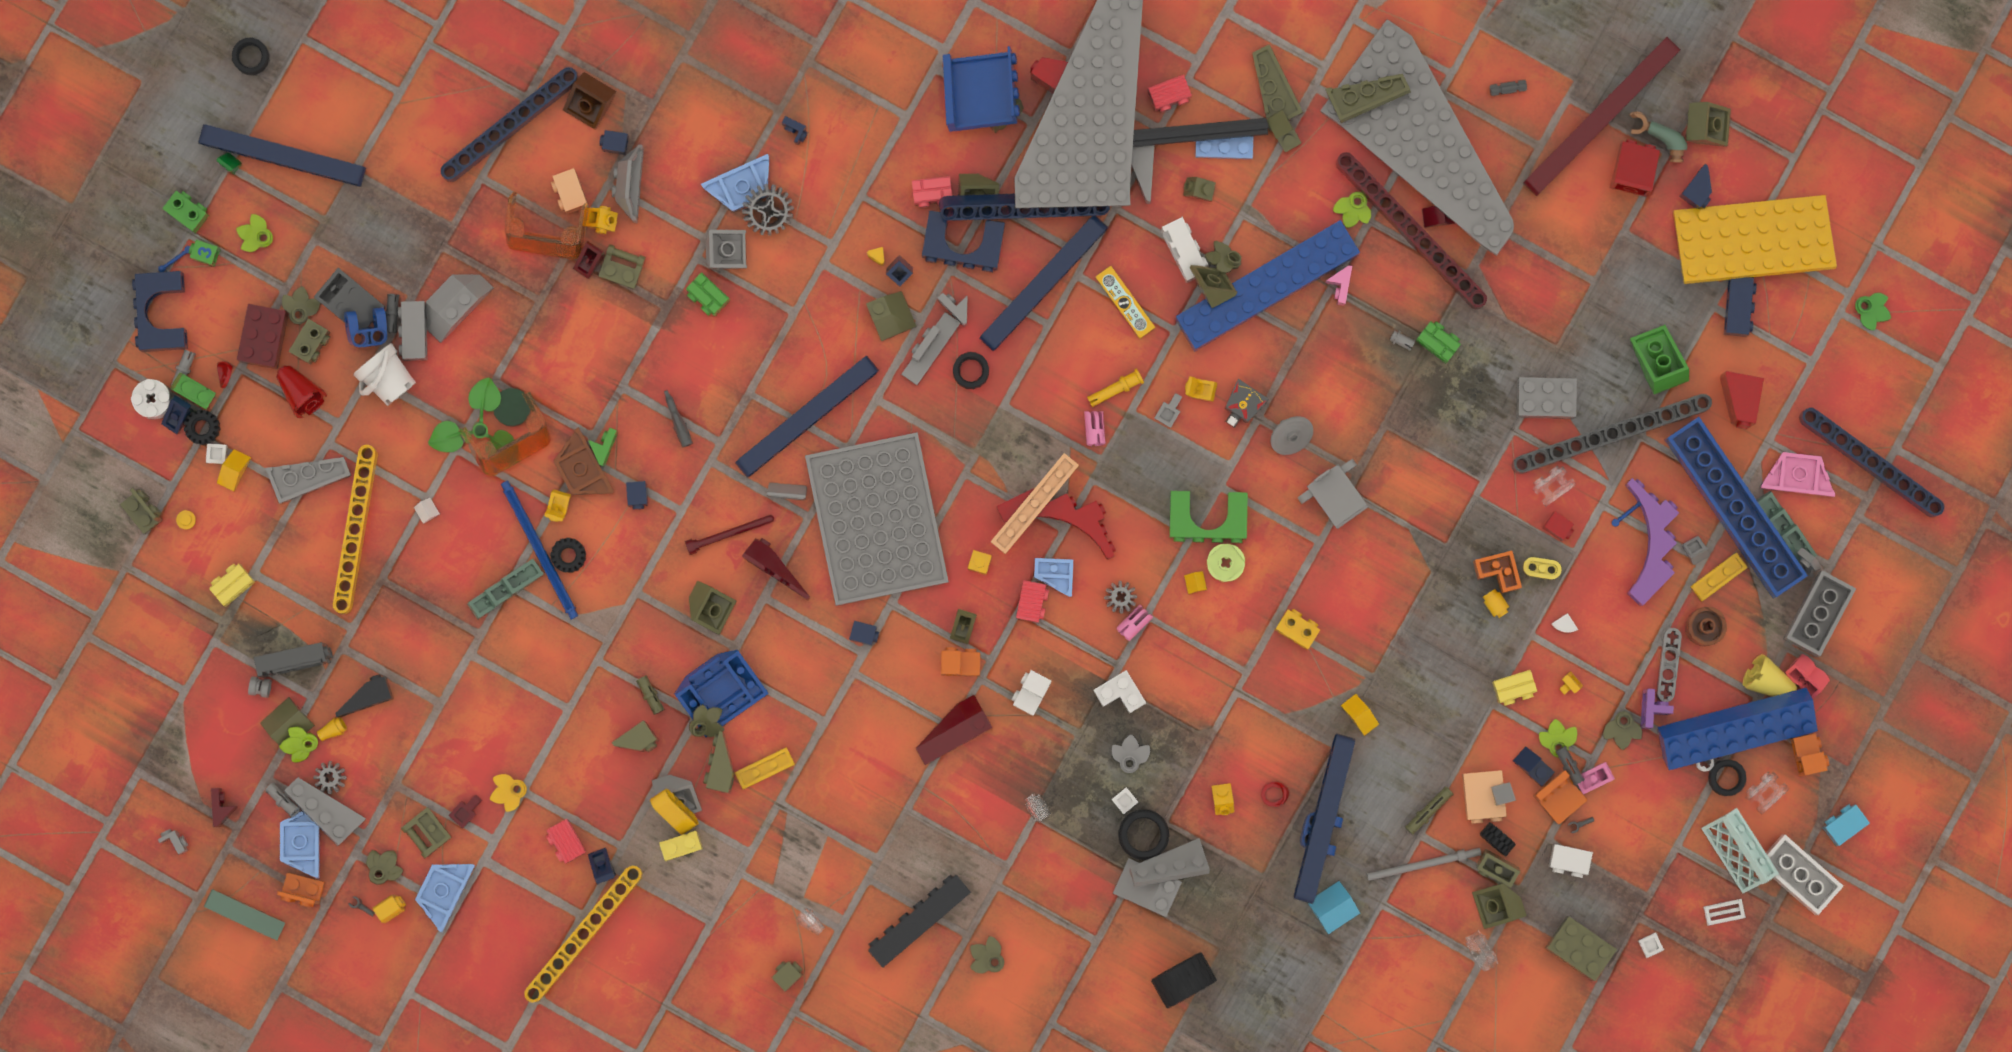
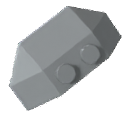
[612,145,644,223]
[426,274,494,343]

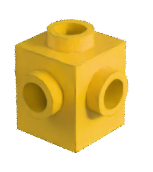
[585,206,618,234]

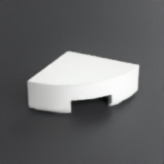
[1551,613,1578,633]

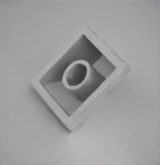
[652,775,702,822]

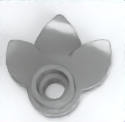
[1112,735,1150,773]

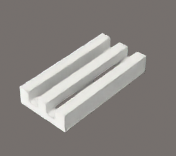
[1703,899,1746,926]

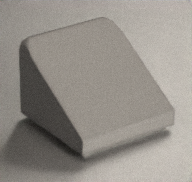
[1682,536,1709,565]
[1491,782,1516,806]

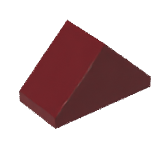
[573,241,605,279]

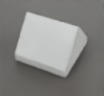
[414,498,440,524]

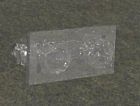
[1465,930,1498,972]

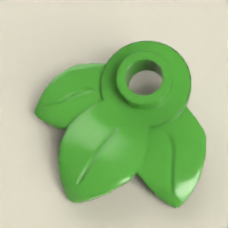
[1855,293,1891,331]

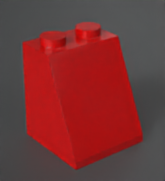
[1030,57,1068,94]
[1610,140,1660,197]
[1720,371,1764,429]

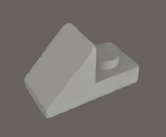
[937,293,968,327]

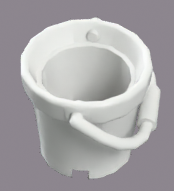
[353,343,416,406]

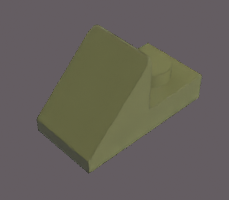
[1267,109,1302,153]

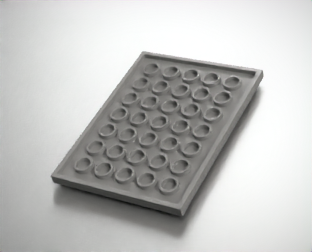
[805,432,949,606]

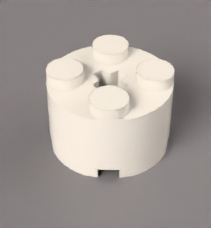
[131,379,173,419]

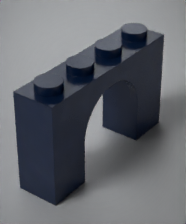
[922,210,1005,273]
[132,271,188,352]

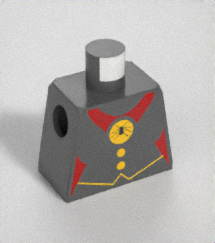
[1225,379,1269,428]

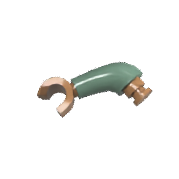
[1629,111,1688,162]

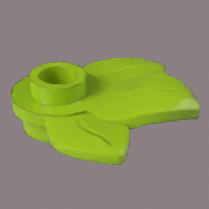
[1333,192,1371,228]
[236,214,273,252]
[1539,719,1577,758]
[279,727,318,763]

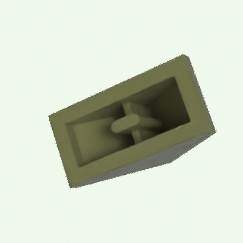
[950,609,977,644]

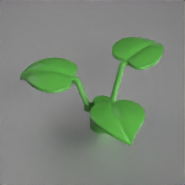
[428,378,518,462]

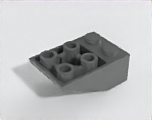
[314,268,385,336]

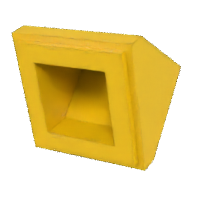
[867,247,885,266]
[1184,571,1207,594]

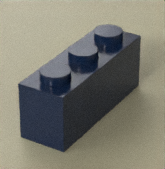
[1724,277,1757,337]

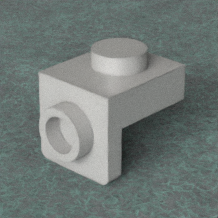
[158,829,188,855]

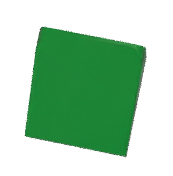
[216,152,242,174]

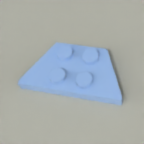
[701,154,769,212]
[280,811,320,879]
[415,864,476,932]

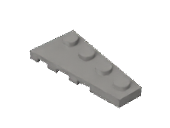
[265,457,352,504]
[283,777,366,846]
[1130,838,1210,887]

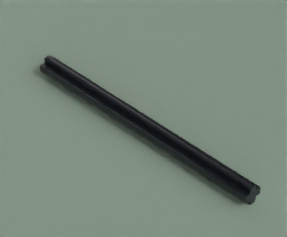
[1133,118,1268,147]

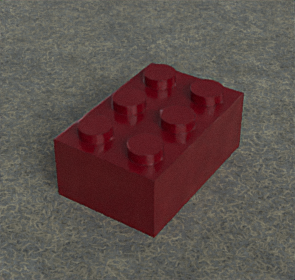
[237,304,289,369]

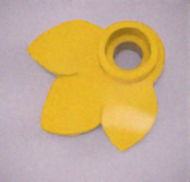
[490,774,527,812]

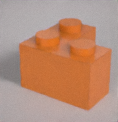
[1473,551,1522,594]
[941,647,980,676]
[1790,733,1829,777]

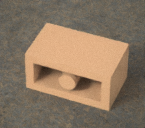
[551,168,589,214]

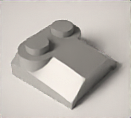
[705,230,747,270]

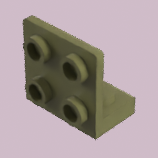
[120,488,163,534]

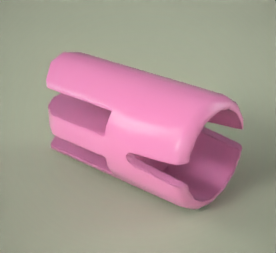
[1084,411,1105,446]
[1117,604,1153,641]

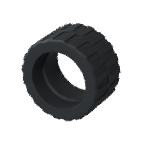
[1151,952,1217,1008]

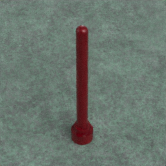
[685,515,774,555]

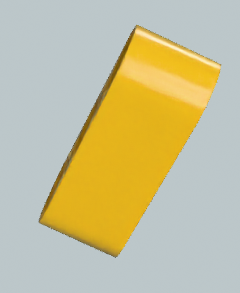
[650,788,699,835]

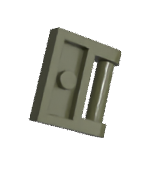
[598,244,646,290]
[401,807,452,859]

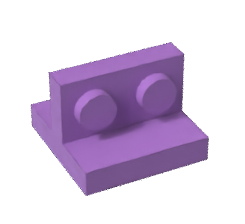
[1640,689,1674,729]

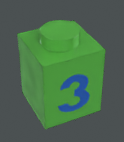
[189,240,221,267]

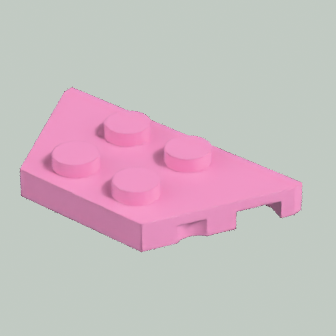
[1760,452,1835,497]

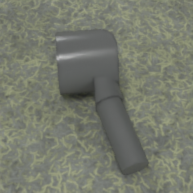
[1568,817,1594,833]
[348,897,375,917]

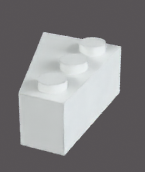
[1161,217,1209,283]

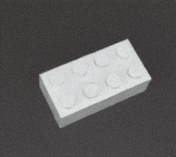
[1766,835,1843,915]

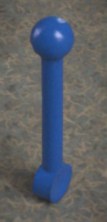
[158,246,190,272]
[1612,501,1642,527]

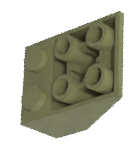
[703,731,735,794]

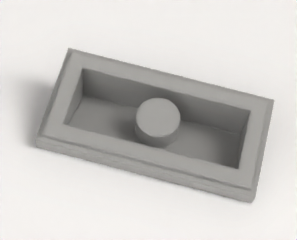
[767,483,807,500]

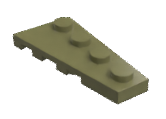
[1252,44,1303,130]
[1325,73,1411,123]

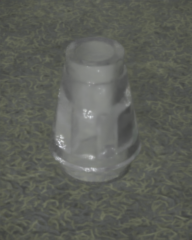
[796,908,825,935]

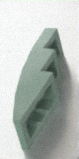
[1757,491,1817,566]
[467,559,544,619]
[204,889,285,940]

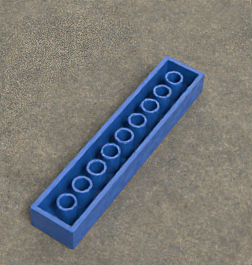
[1175,220,1360,352]
[1665,417,1808,598]

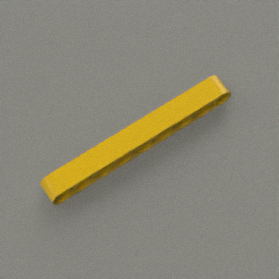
[333,445,378,614]
[524,866,643,1003]

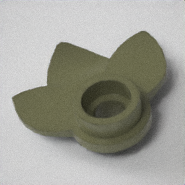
[1205,241,1241,273]
[282,286,320,324]
[689,704,724,737]
[1603,711,1642,750]
[366,850,403,885]
[970,936,1004,974]

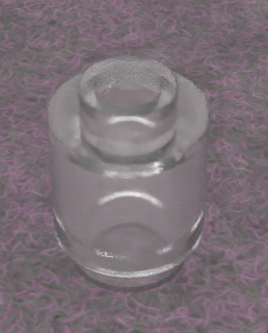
[1024,793,1051,822]

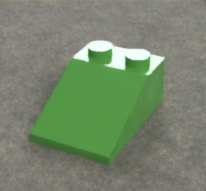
[1630,325,1689,394]

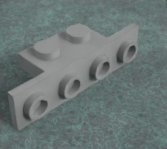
[901,312,961,385]

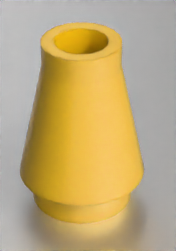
[317,717,347,741]

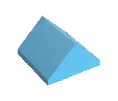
[1308,881,1360,934]

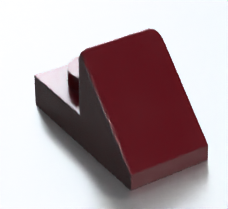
[1422,206,1456,228]
[211,788,238,827]

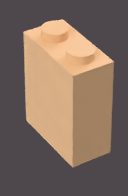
[1462,770,1507,824]

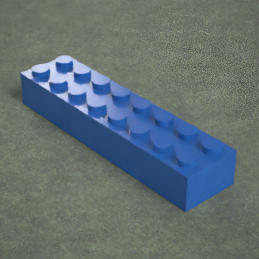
[1658,688,1818,770]

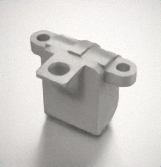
[1297,459,1368,529]

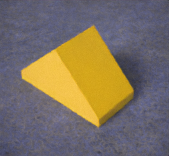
[217,449,251,492]
[1340,694,1379,736]

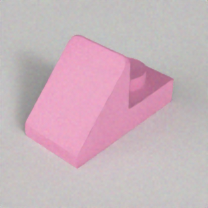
[1325,266,1352,306]
[1578,762,1615,794]

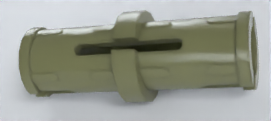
[636,675,665,715]

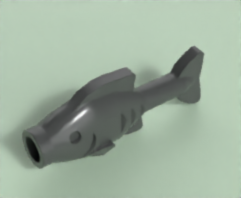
[664,390,693,448]

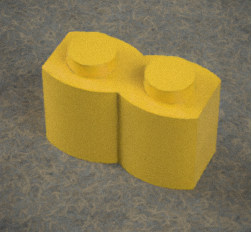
[372,895,406,923]

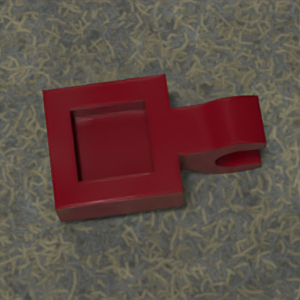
[448,795,482,829]

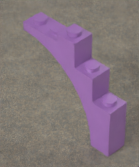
[1625,478,1679,607]

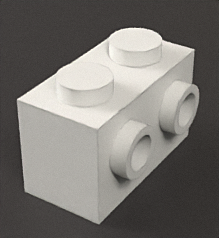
[1548,844,1593,878]

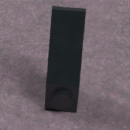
[335,674,394,717]

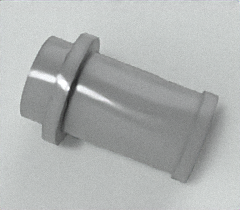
[1390,330,1415,351]

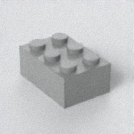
[1516,377,1577,419]

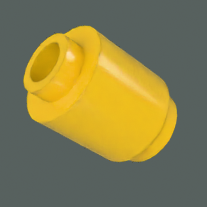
[1483,589,1509,618]

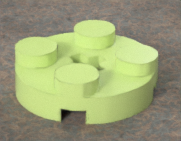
[1207,544,1245,582]

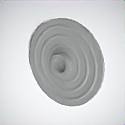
[1270,416,1314,455]

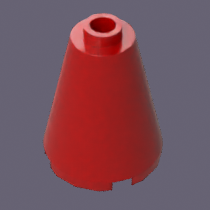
[276,366,327,418]

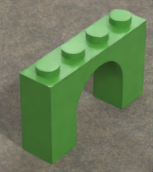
[1169,491,1248,543]

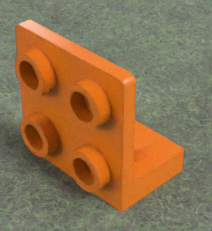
[1533,770,1587,824]
[277,872,325,907]

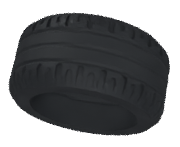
[1118,809,1169,860]

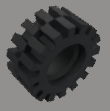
[184,410,220,445]
[550,538,586,573]
[1480,822,1516,856]

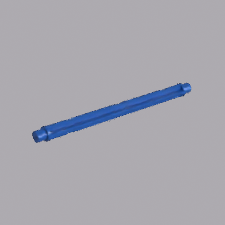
[501,480,578,620]

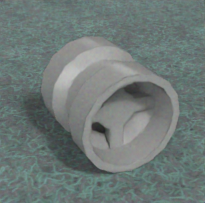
[248,676,272,698]

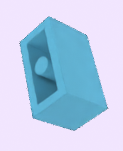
[1822,804,1870,846]

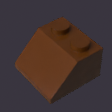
[563,72,616,129]

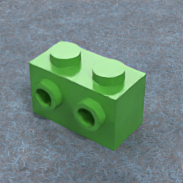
[162,191,209,234]

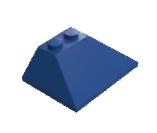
[674,649,769,737]

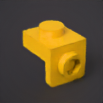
[1185,376,1217,402]
[544,489,571,522]
[1212,783,1234,815]

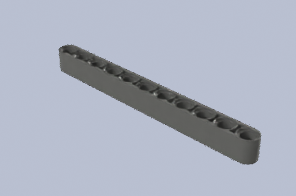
[1512,394,1712,474]

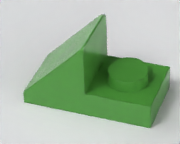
[588,428,618,467]

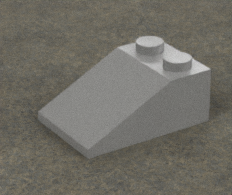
[1113,858,1182,917]

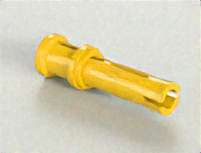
[1087,368,1144,408]

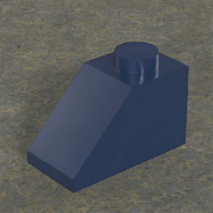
[1680,164,1712,209]

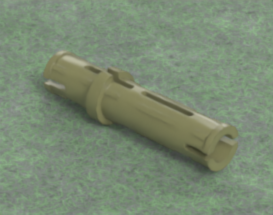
[1405,786,1454,835]

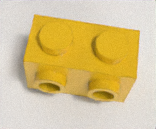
[1275,609,1320,650]

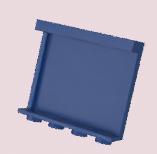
[943,46,1020,132]

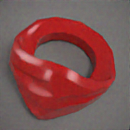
[217,361,233,388]
[1261,782,1290,807]

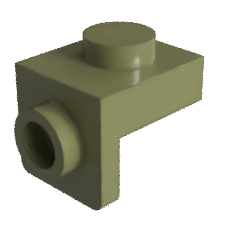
[1183,177,1216,201]

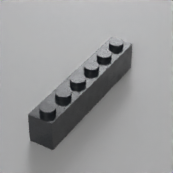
[868,874,971,968]

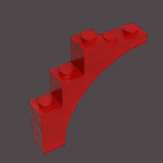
[996,487,1116,560]

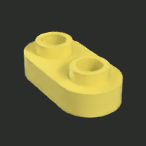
[1523,557,1562,580]

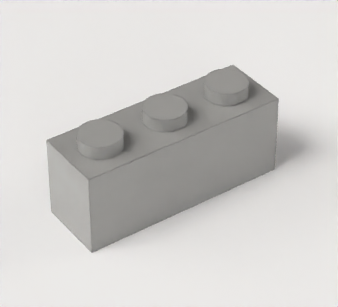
[398,301,427,361]

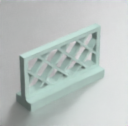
[1701,808,1779,893]

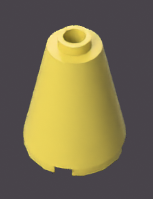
[1742,654,1797,697]

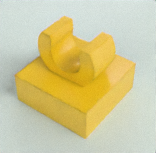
[1559,671,1583,695]

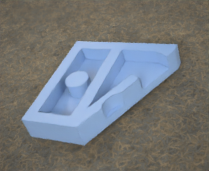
[1034,558,1073,597]

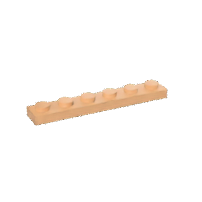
[991,453,1079,554]

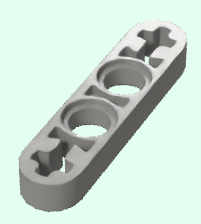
[1656,628,1682,702]

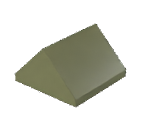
[1190,265,1237,308]
[260,697,315,745]

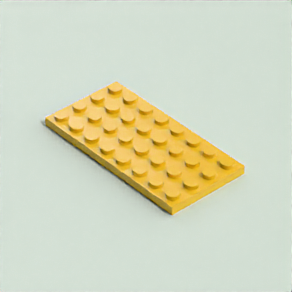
[1673,195,1837,284]

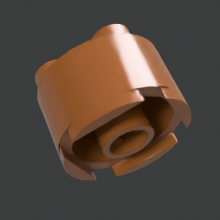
[1685,607,1727,646]

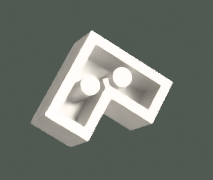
[1012,670,1052,716]
[1093,670,1146,714]

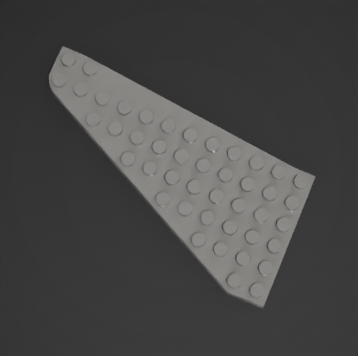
[1014,0,1143,209]
[1320,19,1514,256]

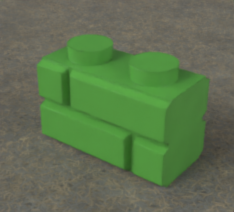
[686,272,730,317]
[1416,321,1461,364]
[170,372,216,409]

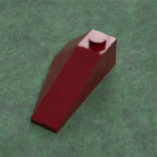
[742,538,810,600]
[916,695,992,765]

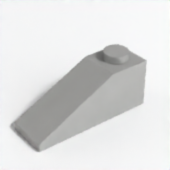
[1131,145,1155,204]

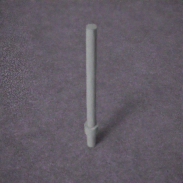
[1367,848,1481,881]

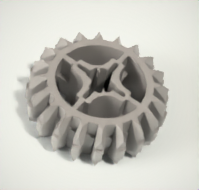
[742,184,794,236]

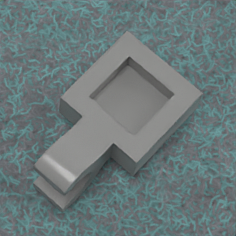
[1154,393,1182,428]
[1797,548,1821,577]

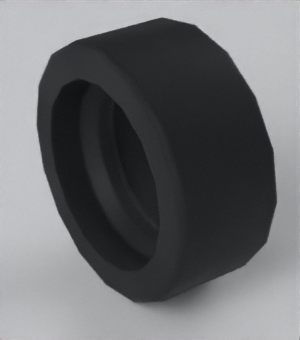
[232,38,270,75]
[953,352,989,389]
[1708,760,1747,796]

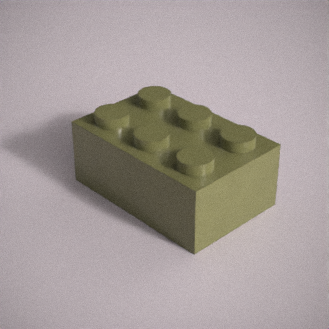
[1545,916,1617,981]

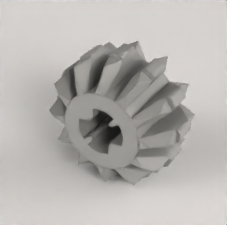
[1104,581,1137,614]
[313,761,347,794]

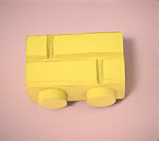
[209,564,255,607]
[1492,670,1537,706]
[659,831,703,861]

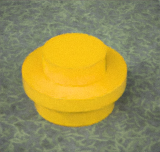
[176,510,196,530]

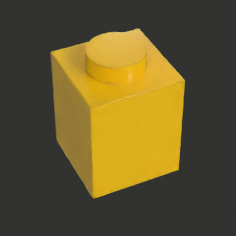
[968,550,992,575]

